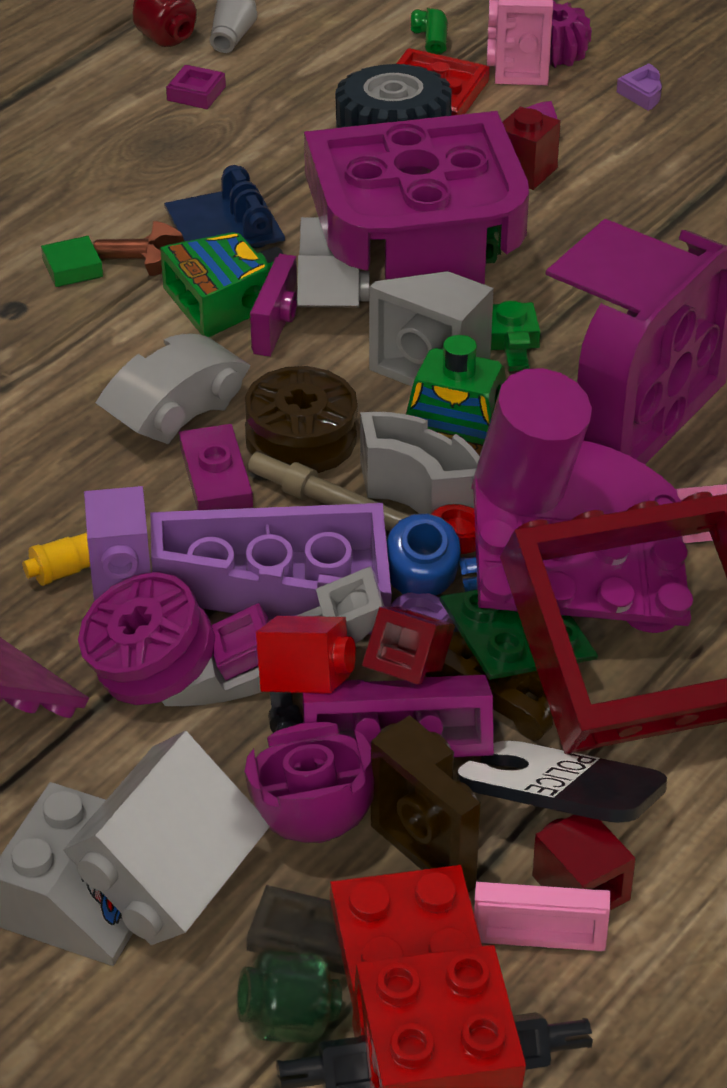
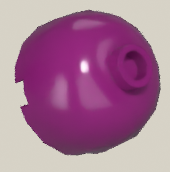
[244,722,374,843]

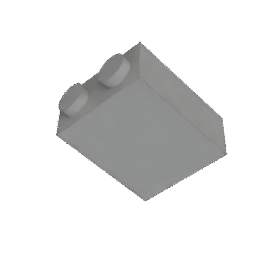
[63,730,270,945]

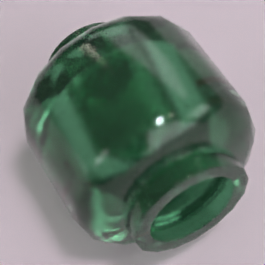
[237,951,342,1043]

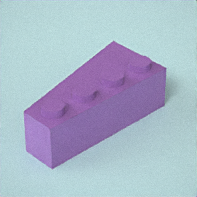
[150,503,392,634]

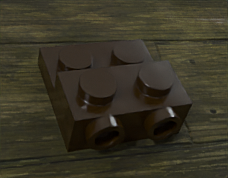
[371,715,481,893]

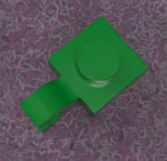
[491,301,540,371]

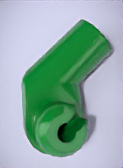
[411,7,448,54]

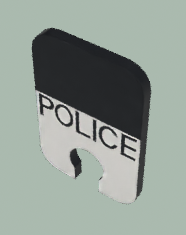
[457,741,667,823]

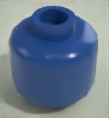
[386,513,461,596]

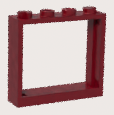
[500,491,727,754]

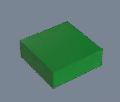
[41,236,103,287]

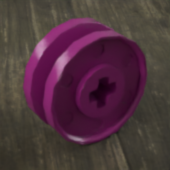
[78,572,215,705]

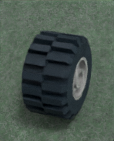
[335,64,452,128]

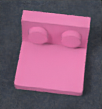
[487,0,553,86]

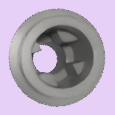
[209,0,257,53]

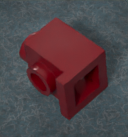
[362,607,455,685]

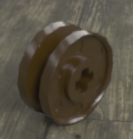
[245,366,358,473]

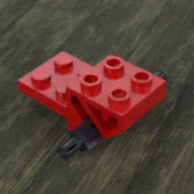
[276,865,593,1088]

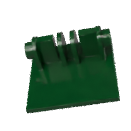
[440,590,598,680]

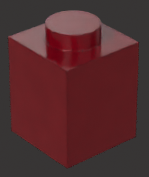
[502,106,561,190]
[532,814,636,911]

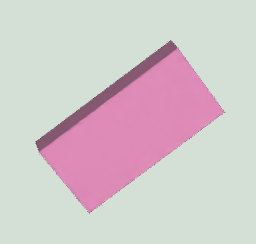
[474,882,610,951]

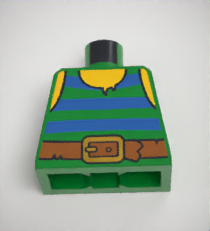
[160,232,284,337]
[406,335,506,456]

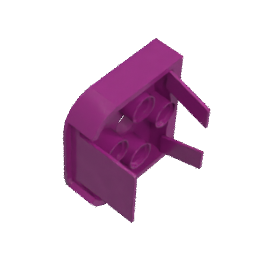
[304,111,529,285]
[545,219,727,464]

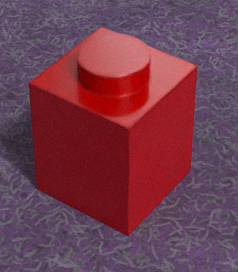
[256,616,356,693]

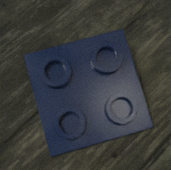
[164,165,285,248]

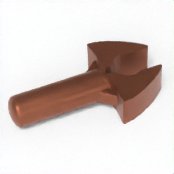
[93,221,185,276]

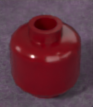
[132,0,197,47]

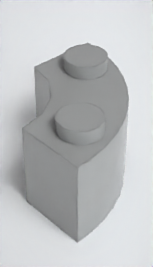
[297,217,371,308]
[95,334,251,444]
[360,412,480,514]

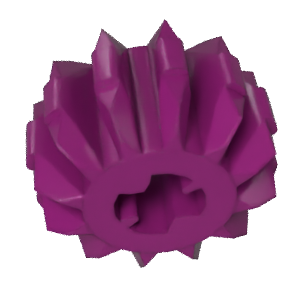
[549,0,592,68]

